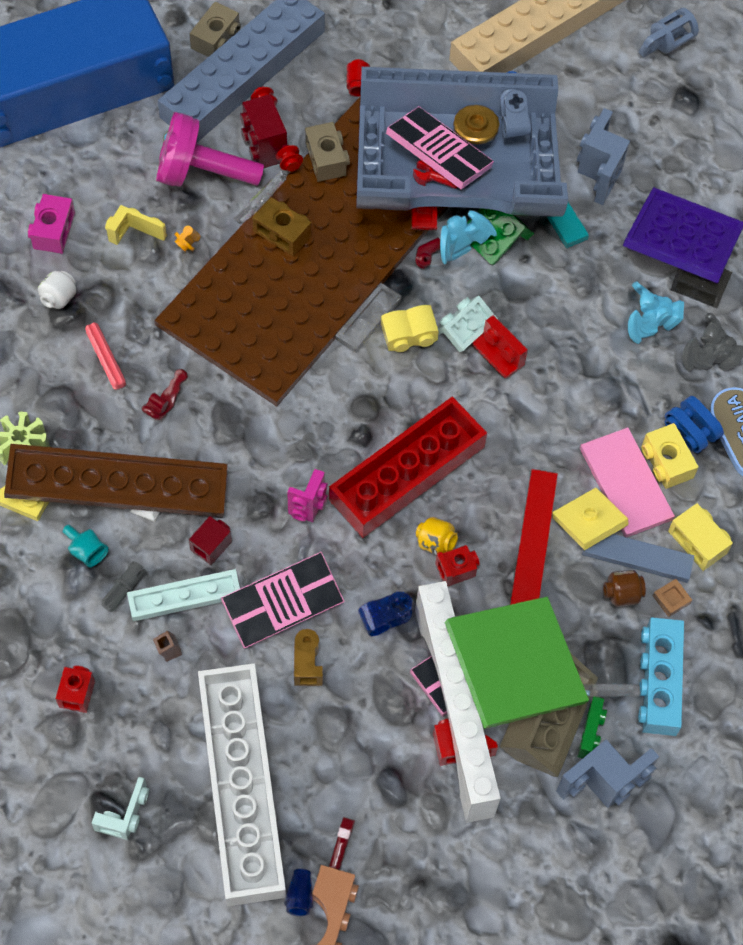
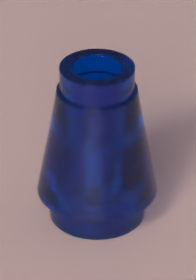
[284,869,314,916]

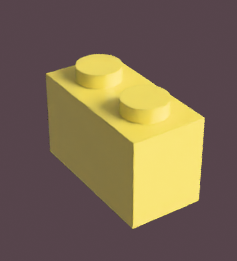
[668,503,733,571]

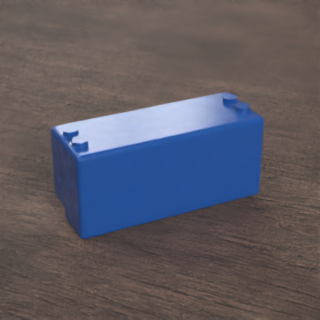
[0,0,175,147]

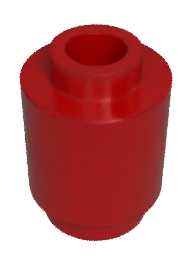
[346,59,370,97]

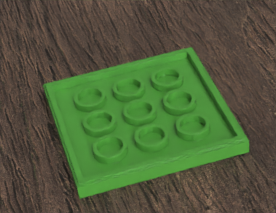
[444,597,589,729]

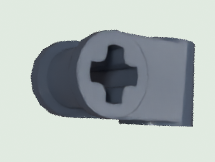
[500,89,531,138]

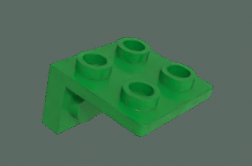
[467,208,534,265]

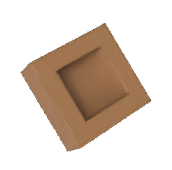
[653,579,692,617]

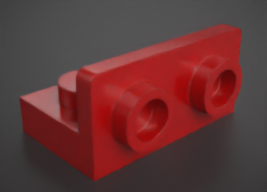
[472,315,528,378]

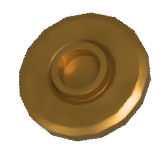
[453,105,500,145]

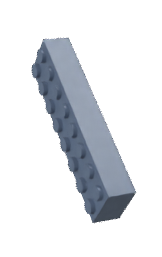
[158,0,325,143]

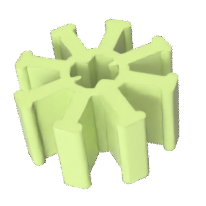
[0,412,50,465]

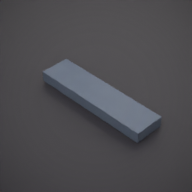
[582,534,695,583]

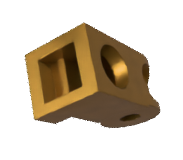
[294,629,323,686]

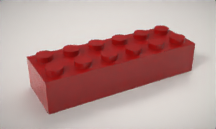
[329,396,487,538]

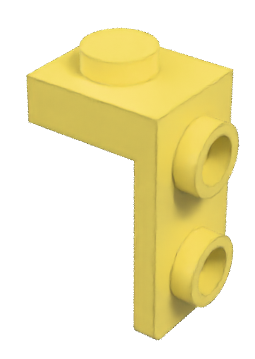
[105,205,167,245]

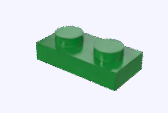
[577,696,607,759]

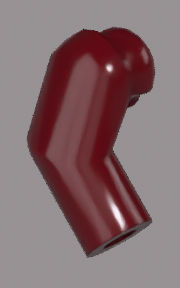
[415,237,440,268]

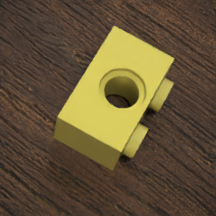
[641,423,699,489]

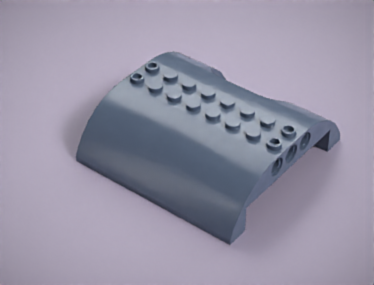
[356,67,568,217]

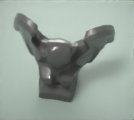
[682,313,743,372]

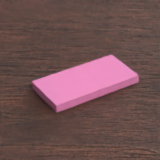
[580,428,675,537]

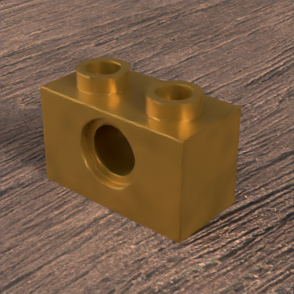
[252,197,311,256]

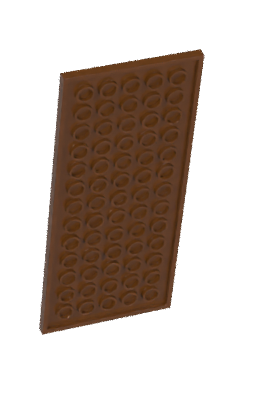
[154,96,449,407]

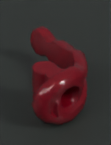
[141,369,188,420]

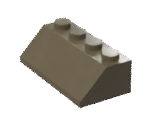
[500,653,598,777]

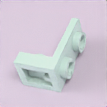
[92,777,149,840]

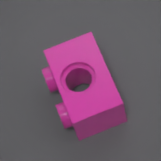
[28,194,75,254]

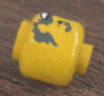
[416,517,458,555]

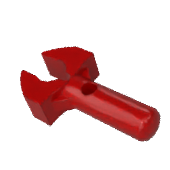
[413,160,458,189]

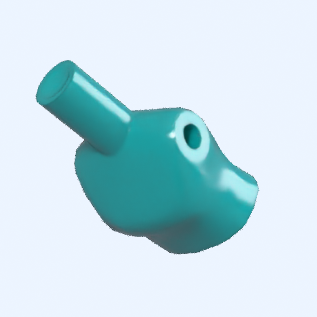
[63,525,108,567]

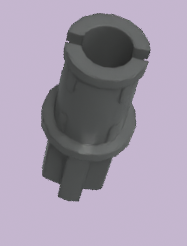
[101,561,146,612]

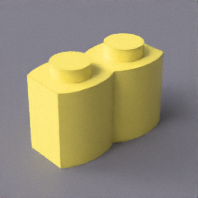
[381,305,439,352]

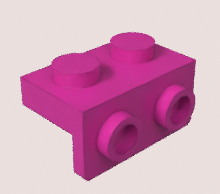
[287,469,328,522]

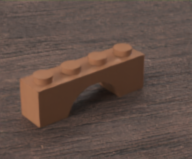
[312,865,359,945]

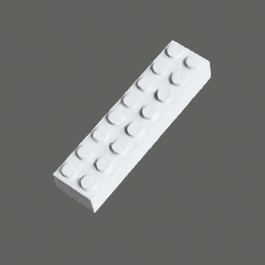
[198,663,286,907]

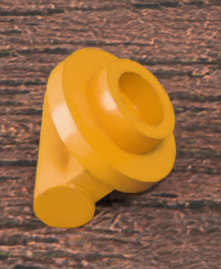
[174,226,201,252]

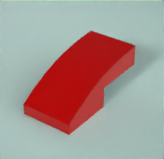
[411,206,437,230]

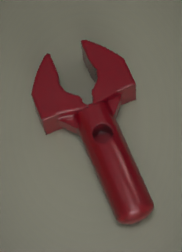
[329,817,355,870]

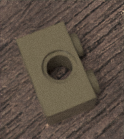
[189,1,241,57]
[305,122,350,182]

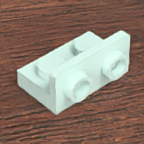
[438,295,498,352]

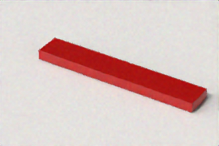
[510,469,558,605]

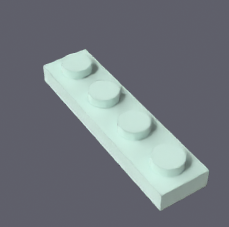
[127,569,240,622]

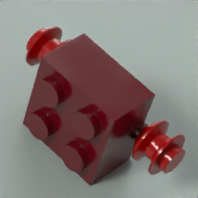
[240,86,303,172]

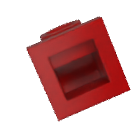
[435,545,480,587]

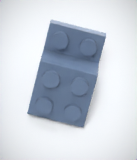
[577,108,630,205]
[556,740,659,808]

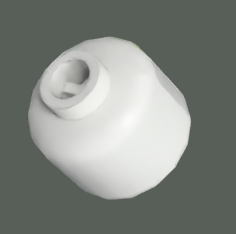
[38,271,76,309]

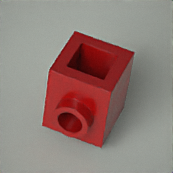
[55,666,95,713]

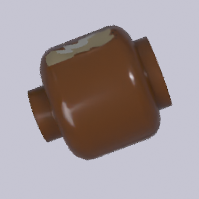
[603,570,646,607]

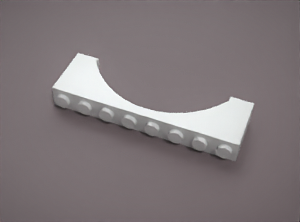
[415,581,501,823]

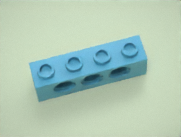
[638,617,684,736]

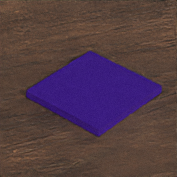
[623,187,743,283]

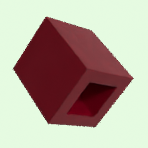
[188,516,232,565]

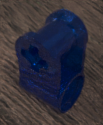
[358,591,412,637]

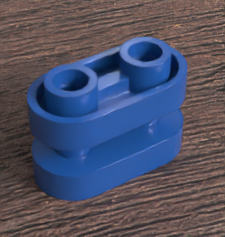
[664,396,724,453]

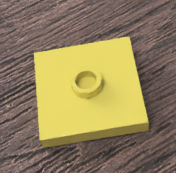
[552,488,629,550]

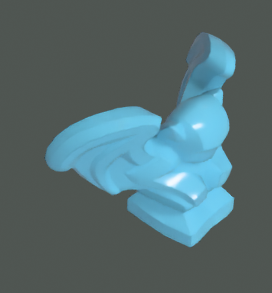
[440,211,497,265]
[628,281,684,344]

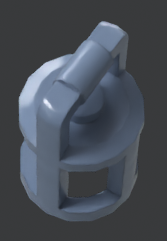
[639,8,699,58]

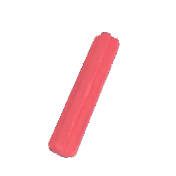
[85,322,126,390]

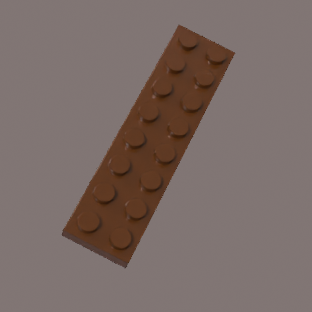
[4,443,227,517]

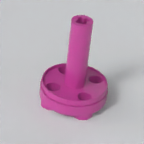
[156,111,264,187]

